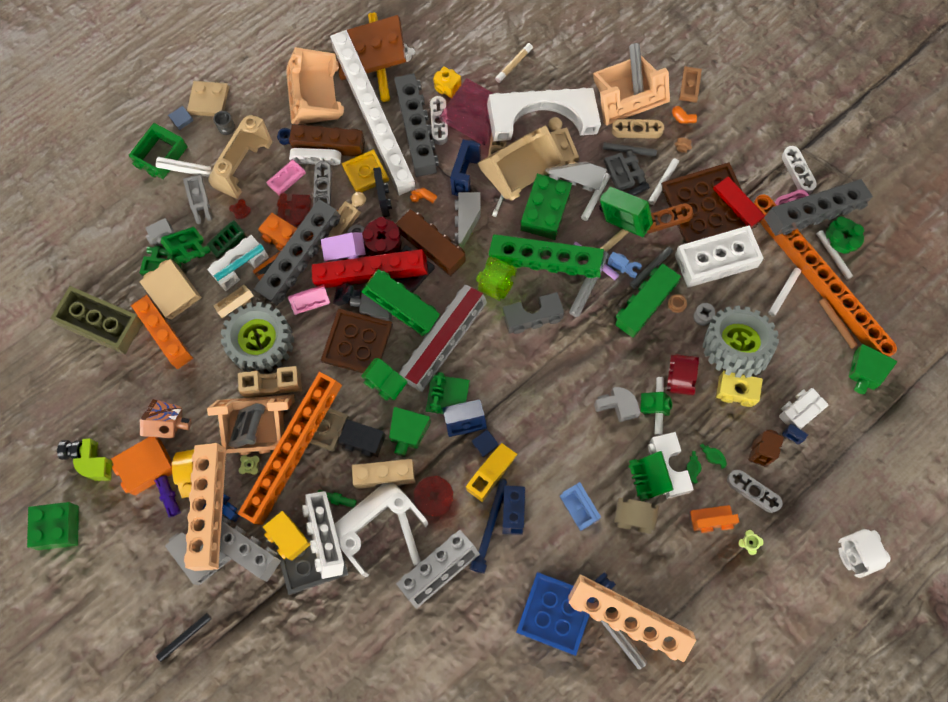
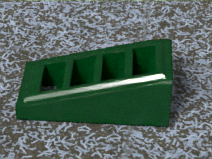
[207,220,247,259]

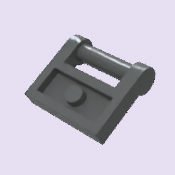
[228,403,266,449]

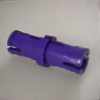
[155,476,181,517]

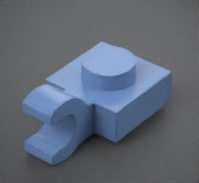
[607,252,642,278]

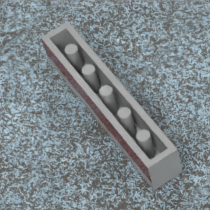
[399,284,487,392]

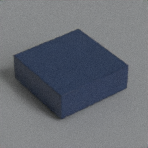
[782,424,808,444]
[472,430,499,458]

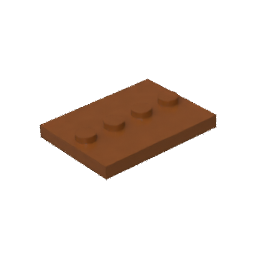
[335,15,406,81]

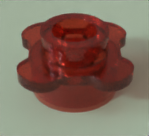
[229,199,251,220]

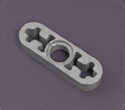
[727,470,782,513]

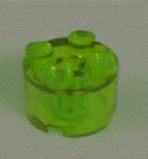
[476,257,517,301]

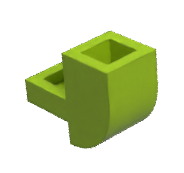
[73,438,112,481]

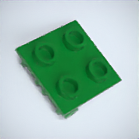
[425,372,470,414]
[628,451,674,501]

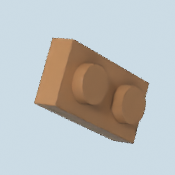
[679,66,702,103]

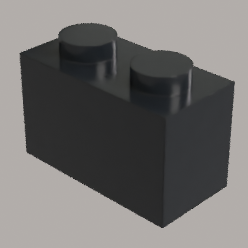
[338,419,386,458]

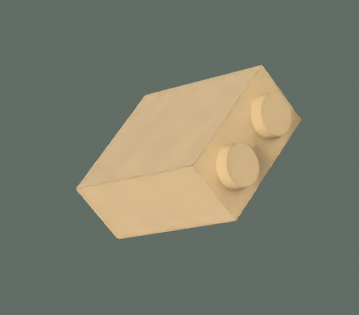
[139,259,202,320]

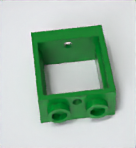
[129,123,188,179]
[600,186,653,237]

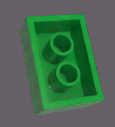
[520,173,572,240]

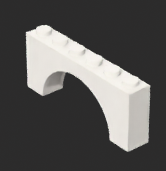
[487,87,601,142]

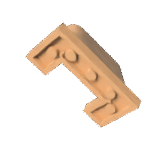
[593,56,670,126]
[207,394,295,455]

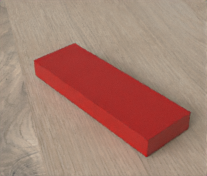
[713,176,765,228]

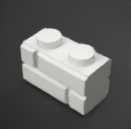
[779,388,828,429]

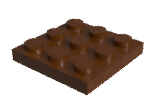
[321,308,393,373]

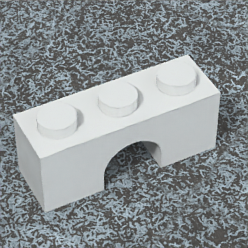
[207,235,269,292]
[648,432,694,499]

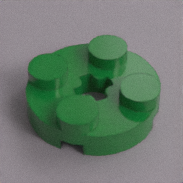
[825,216,864,254]

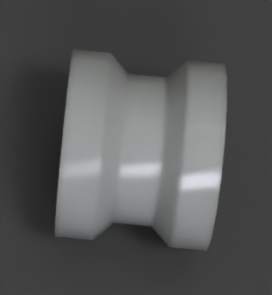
[693,303,715,326]

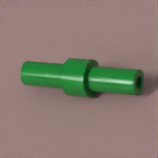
[318,490,357,508]

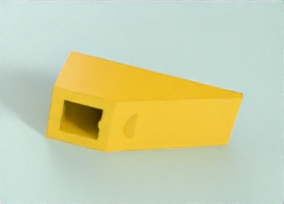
[466,443,517,503]

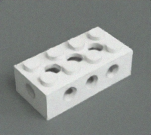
[675,225,764,288]

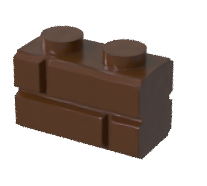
[748,430,784,467]

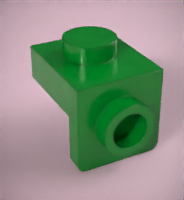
[640,392,673,416]

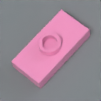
[266,160,306,196]
[288,284,330,315]

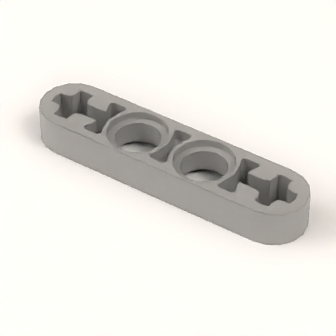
[313,161,332,226]

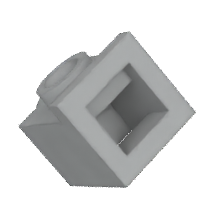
[145,218,175,246]

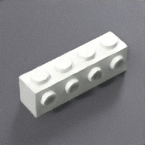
[302,491,344,579]

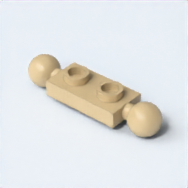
[548,117,579,164]
[320,192,366,249]

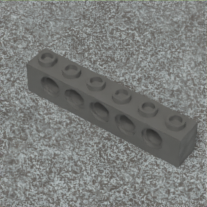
[394,73,439,177]
[764,179,873,236]
[254,199,341,306]

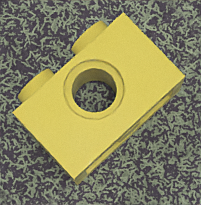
[716,371,763,407]

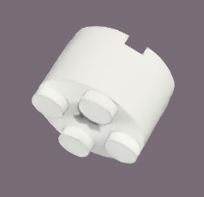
[838,529,890,578]

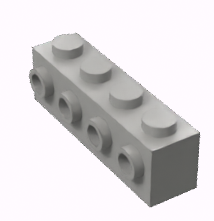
[203,515,281,582]
[396,530,480,609]

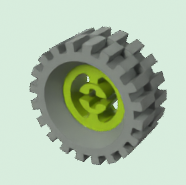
[221,302,294,374]
[703,306,779,378]

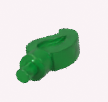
[700,443,727,469]
[686,451,702,484]

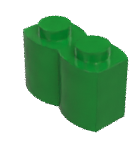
[361,358,408,401]

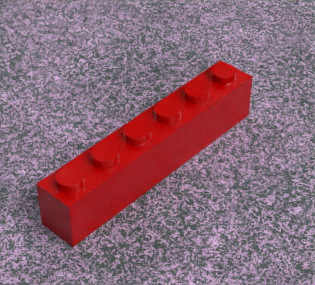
[312,249,428,288]

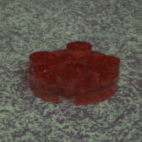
[414,476,454,517]

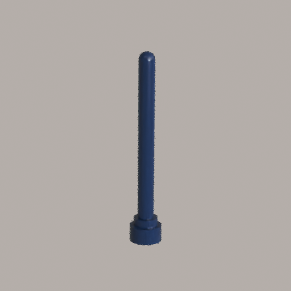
[469,478,507,574]

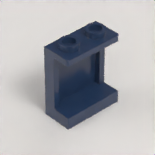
[450,139,481,196]
[502,485,525,535]

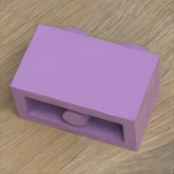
[321,232,366,262]

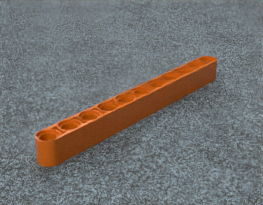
[754,194,897,357]

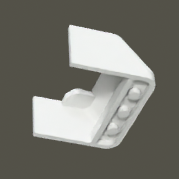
[334,483,428,577]

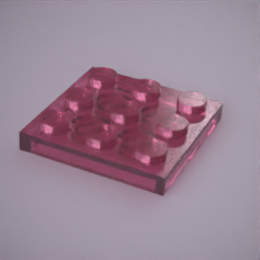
[439,78,494,145]

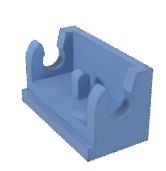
[560,482,601,531]

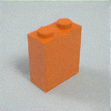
[111,437,172,496]

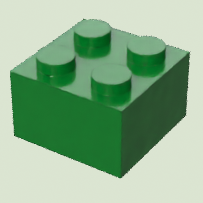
[27,502,79,550]

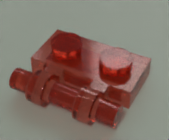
[276,193,311,228]

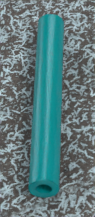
[213,243,265,281]

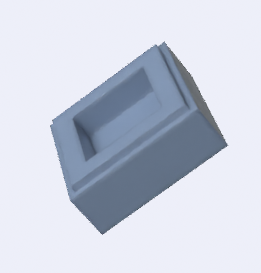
[168,106,194,130]

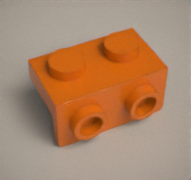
[258,213,297,252]
[690,505,739,533]

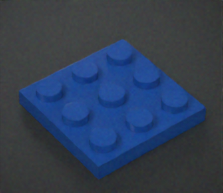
[516,572,595,656]

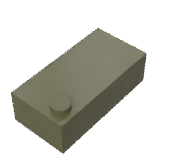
[50,286,143,354]

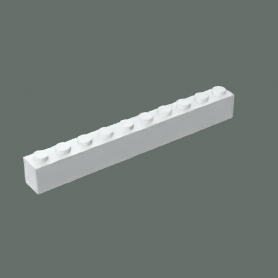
[330,30,415,196]

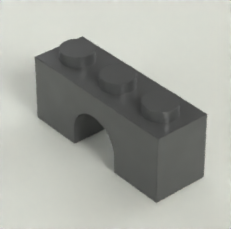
[503,292,564,334]

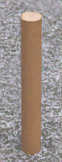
[819,298,858,349]

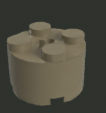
[614,498,659,534]

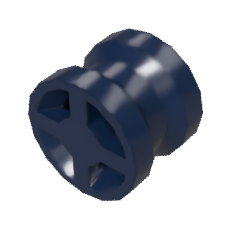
[594,572,616,590]

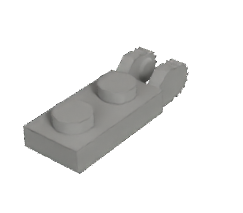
[183,174,212,224]

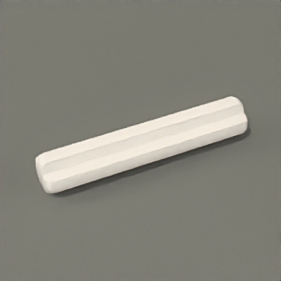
[156,157,211,177]

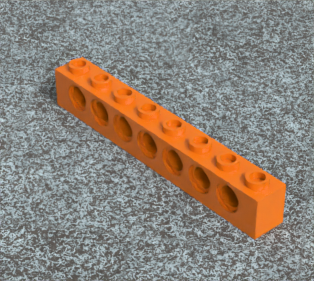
[238,372,342,525]

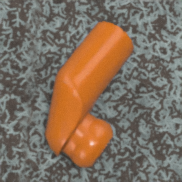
[672,106,697,124]
[410,188,437,203]

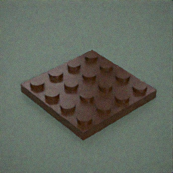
[661,162,758,244]

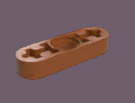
[647,203,694,233]

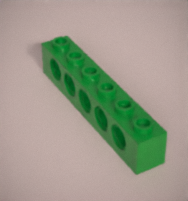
[489,234,604,278]

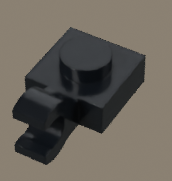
[333,283,362,306]

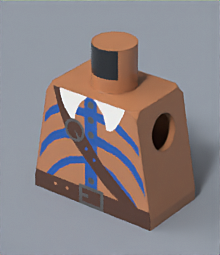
[140,399,191,438]

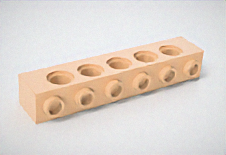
[184,443,226,571]
[569,574,696,662]

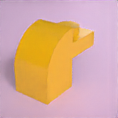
[172,449,194,498]

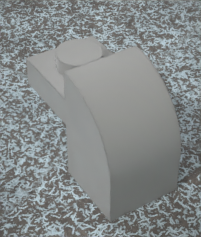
[594,387,641,422]

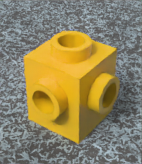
[433,66,462,99]

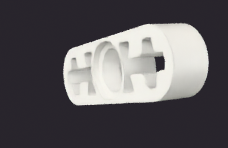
[430,96,448,145]
[782,146,817,194]
[289,148,342,165]

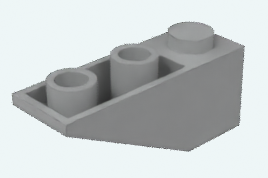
[545,161,607,191]
[455,192,481,249]

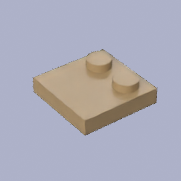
[187,81,229,117]
[213,285,254,318]

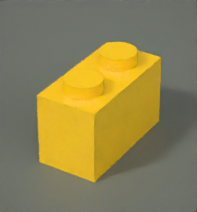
[263,511,310,561]

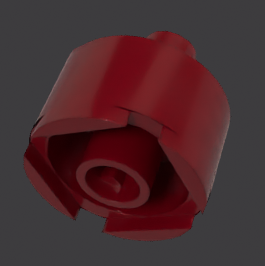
[362,217,402,256]
[667,354,699,396]

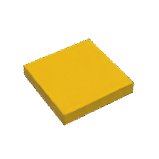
[341,149,389,193]

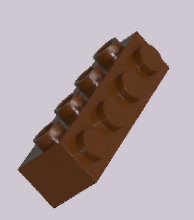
[289,124,365,157]
[396,209,466,276]

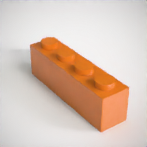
[131,295,194,369]

